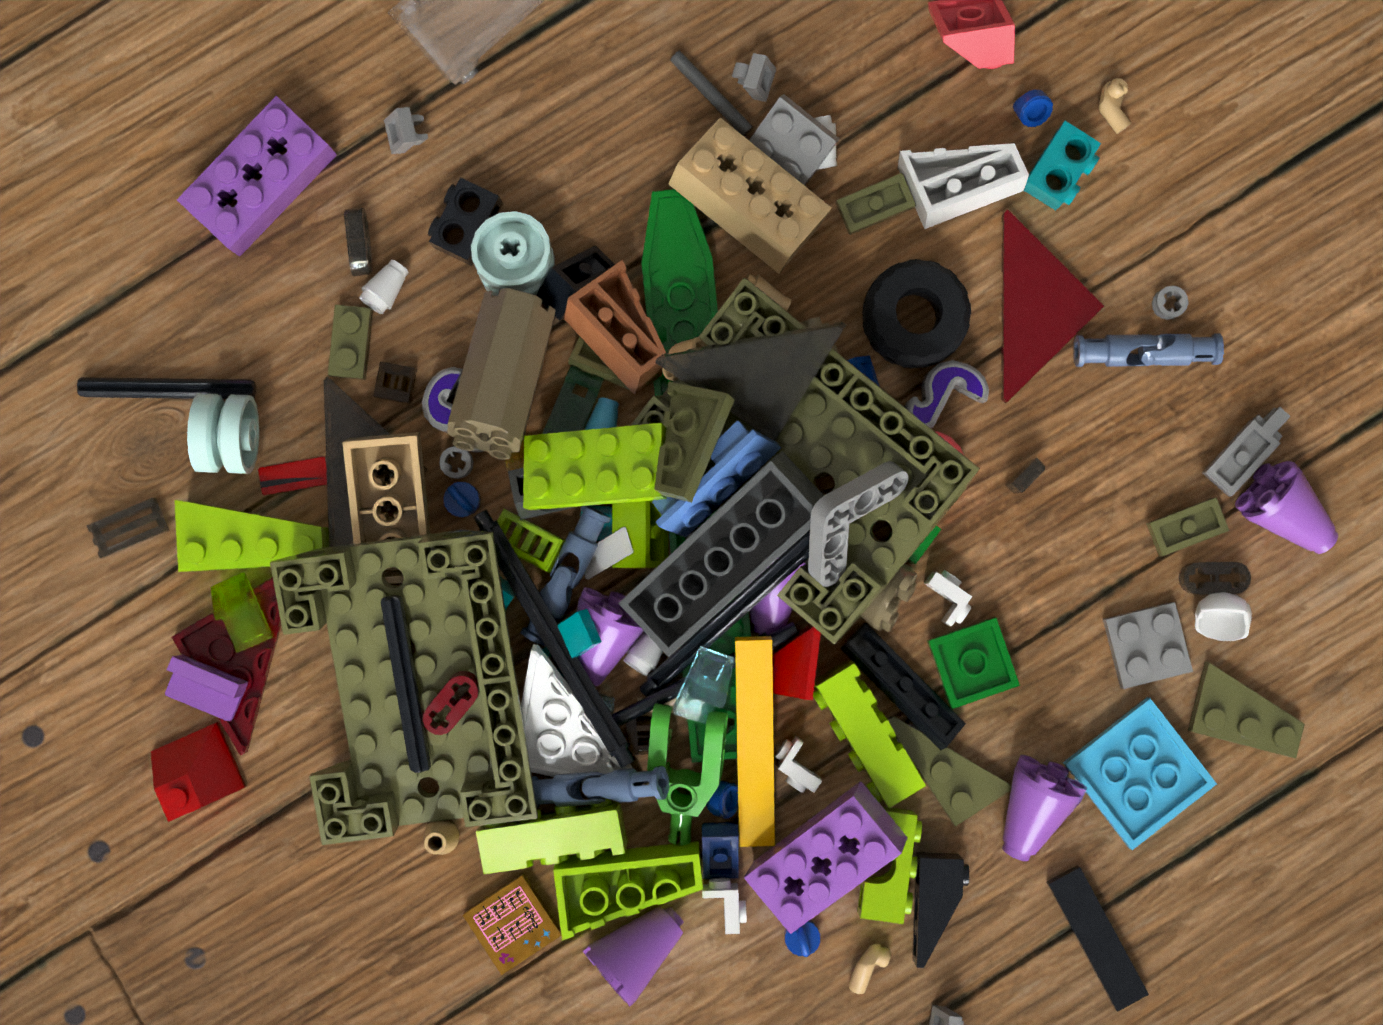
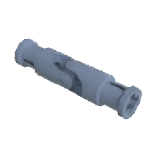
[1073,333,1224,367]
[520,506,611,646]
[532,766,669,808]

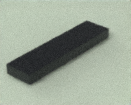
[840,622,966,751]
[1046,865,1149,1012]

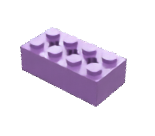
[177,96,337,256]
[744,781,908,934]

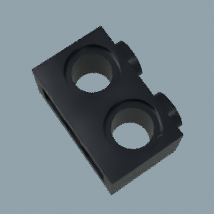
[428,177,503,266]

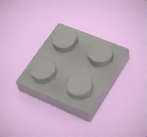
[749,94,840,186]
[1103,602,1193,689]

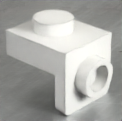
[924,570,972,626]
[775,736,822,793]
[702,878,747,934]

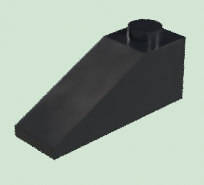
[912,852,969,968]

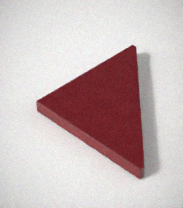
[1001,210,1104,403]
[171,577,281,756]

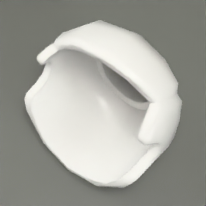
[1195,592,1252,641]

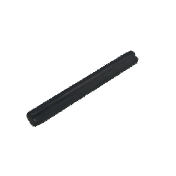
[77,377,256,399]
[381,595,431,773]

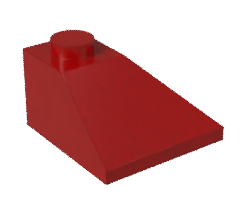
[772,624,821,701]
[151,722,246,822]

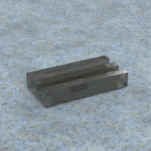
[87,498,170,559]

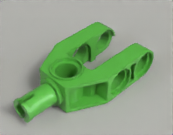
[647,703,728,846]

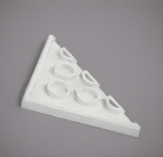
[521,644,646,785]

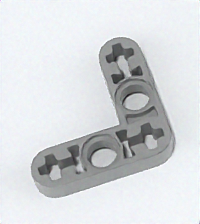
[808,461,909,587]

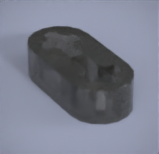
[344,208,373,276]
[1178,562,1251,595]

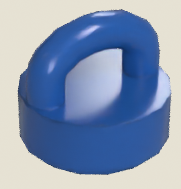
[1013,89,1053,127]
[443,482,480,517]
[706,781,738,819]
[784,920,820,957]

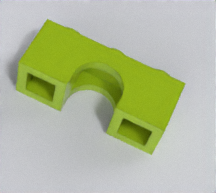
[857,806,922,924]

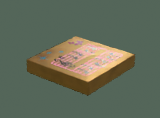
[462,873,561,975]

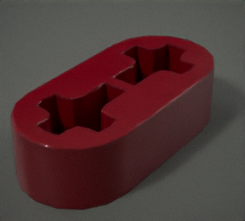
[423,671,480,735]

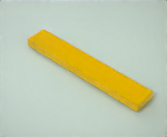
[735,636,775,847]

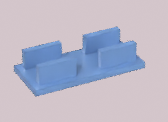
[652,420,781,537]

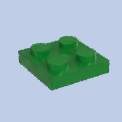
[927,617,1020,709]

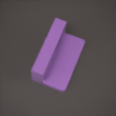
[165,655,248,721]

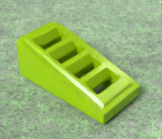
[497,509,565,573]

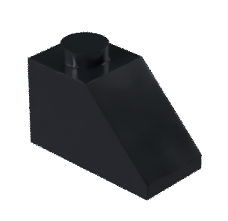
[536,245,615,321]

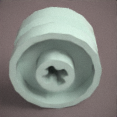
[471,211,555,296]
[187,393,259,474]

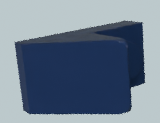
[702,822,739,879]

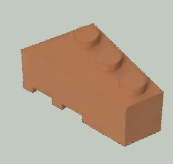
[564,260,668,395]

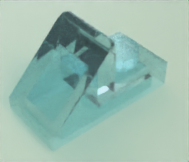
[673,646,734,724]

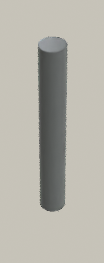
[670,50,753,136]

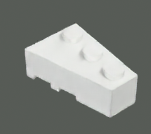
[898,143,1029,229]

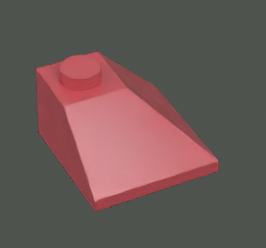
[928,0,1015,69]

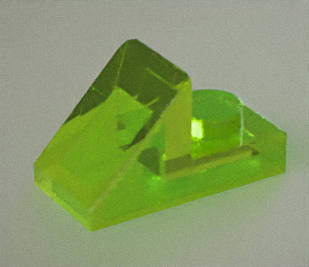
[210,572,273,653]

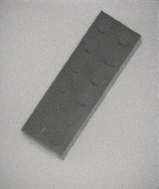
[618,451,824,657]

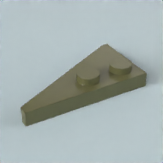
[887,716,1011,827]

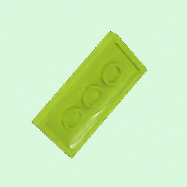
[523,423,667,510]

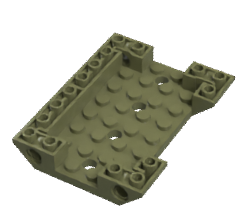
[630,278,980,644]
[270,530,538,845]

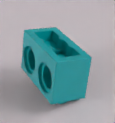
[1024,121,1101,211]

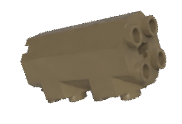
[447,288,556,460]

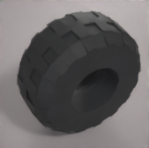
[862,259,971,369]

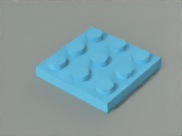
[1063,697,1217,850]

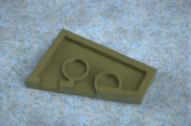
[654,382,734,503]
[1188,662,1305,759]

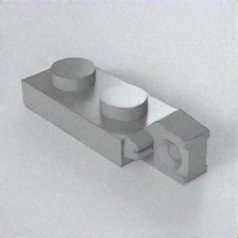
[1202,407,1291,497]

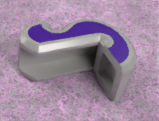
[905,360,989,428]
[422,367,483,453]

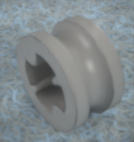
[1152,286,1188,320]
[439,446,474,479]

